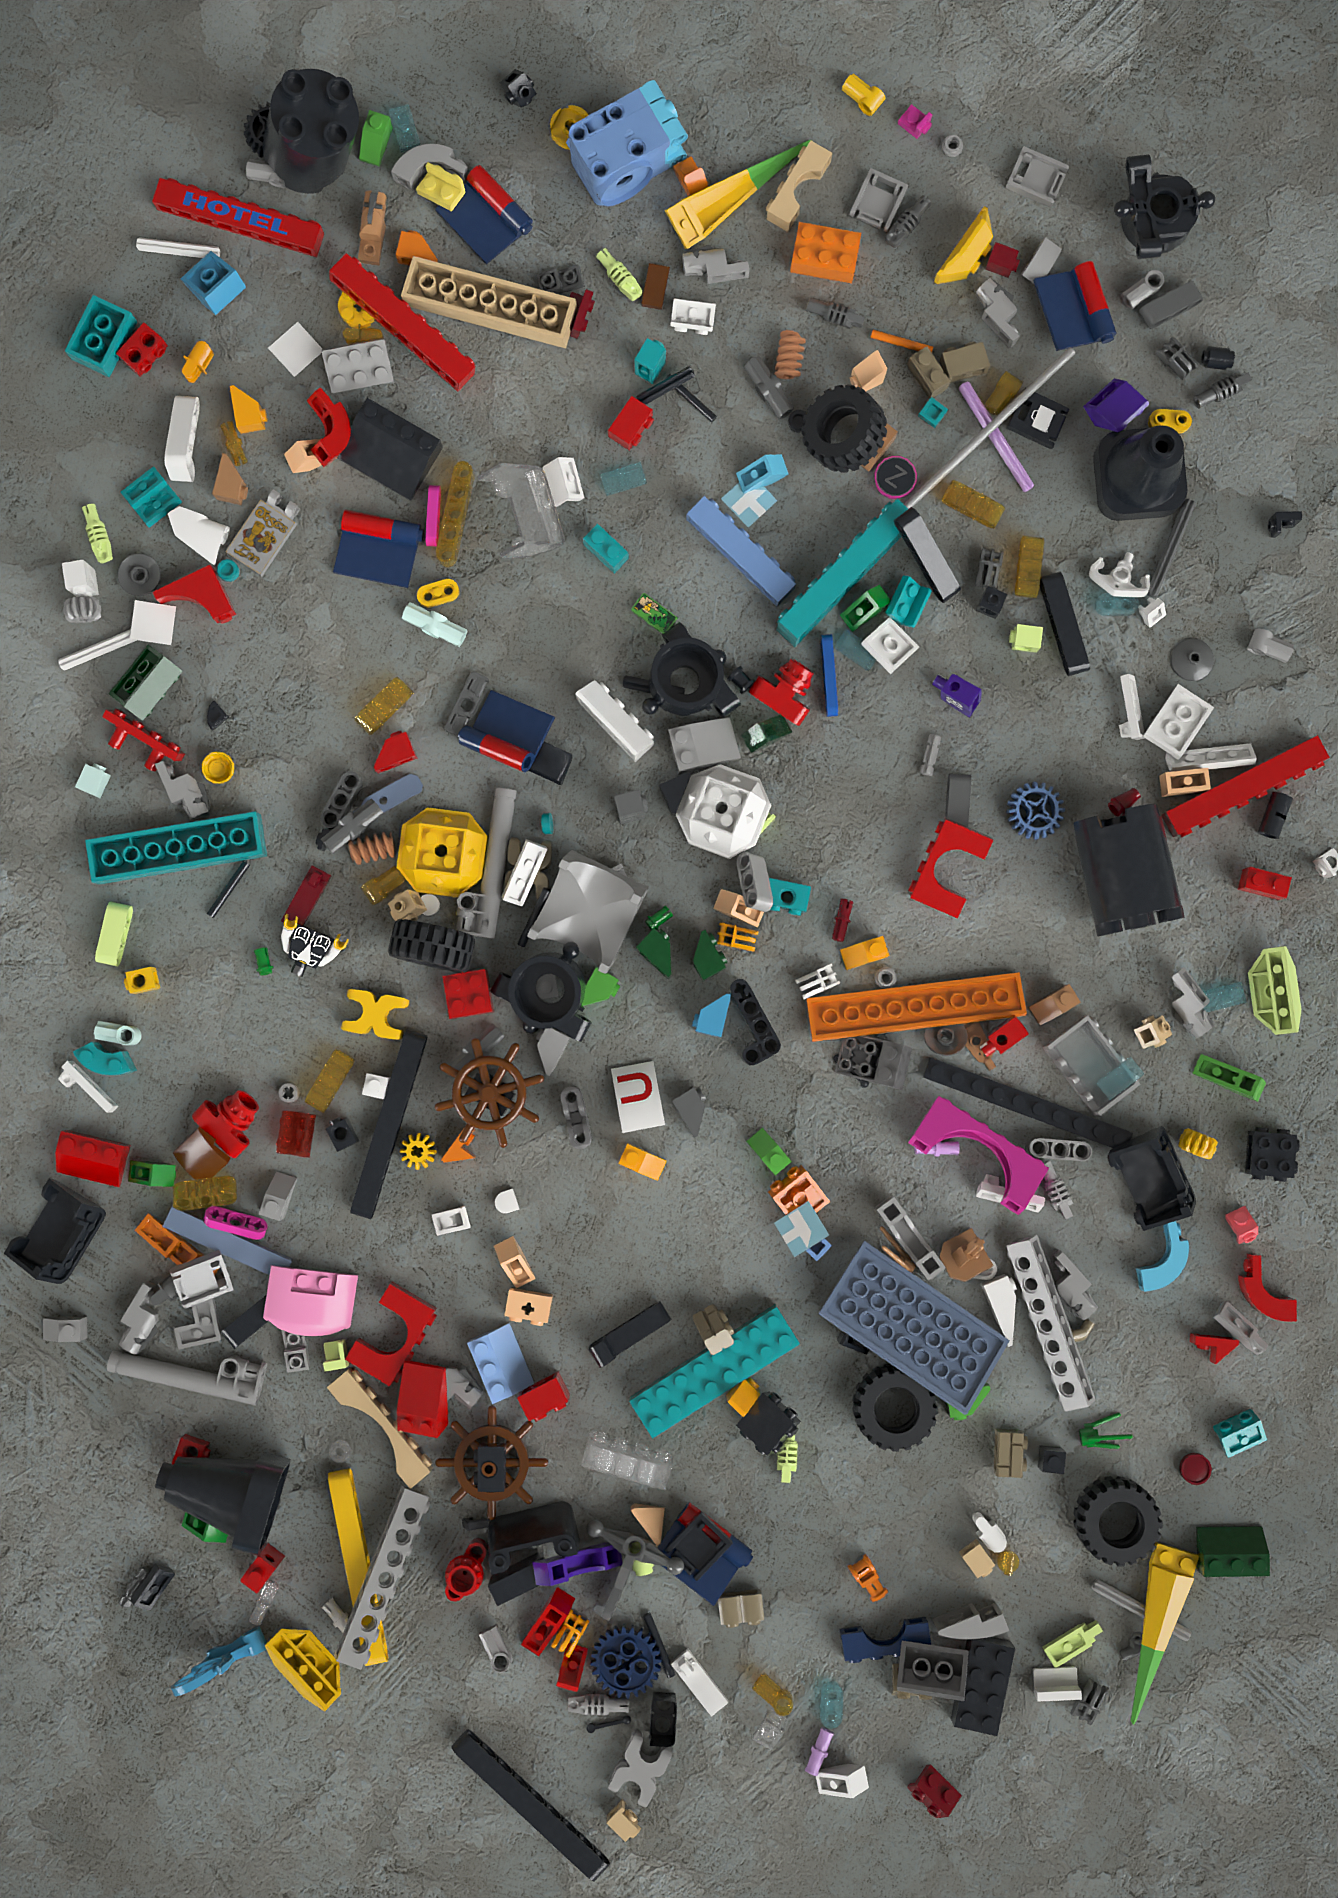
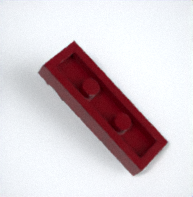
[281,865,332,926]

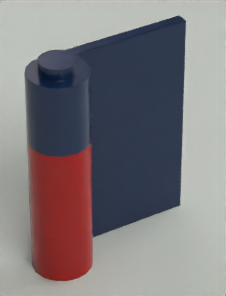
[435,165,533,265]
[1033,261,1117,351]
[333,509,424,588]
[458,690,555,772]
[657,1502,753,1606]

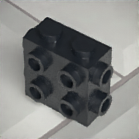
[1245,1127,1300,1182]
[736,1391,801,1456]

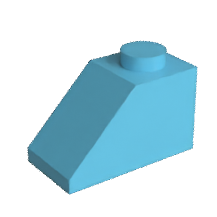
[736,454,788,493]

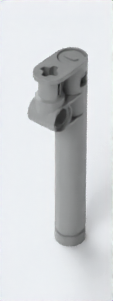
[454,788,517,939]
[107,1350,267,1406]

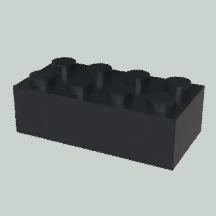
[951,1637,1015,1736]

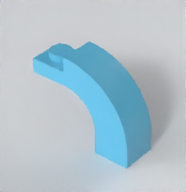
[1136,1221,1189,1292]

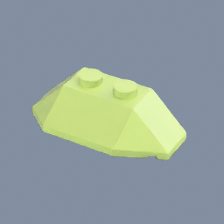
[1248,946,1302,1035]

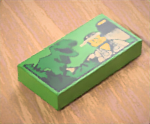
[631,593,678,634]

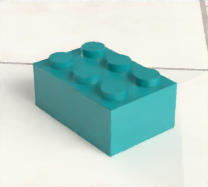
[65,295,137,378]

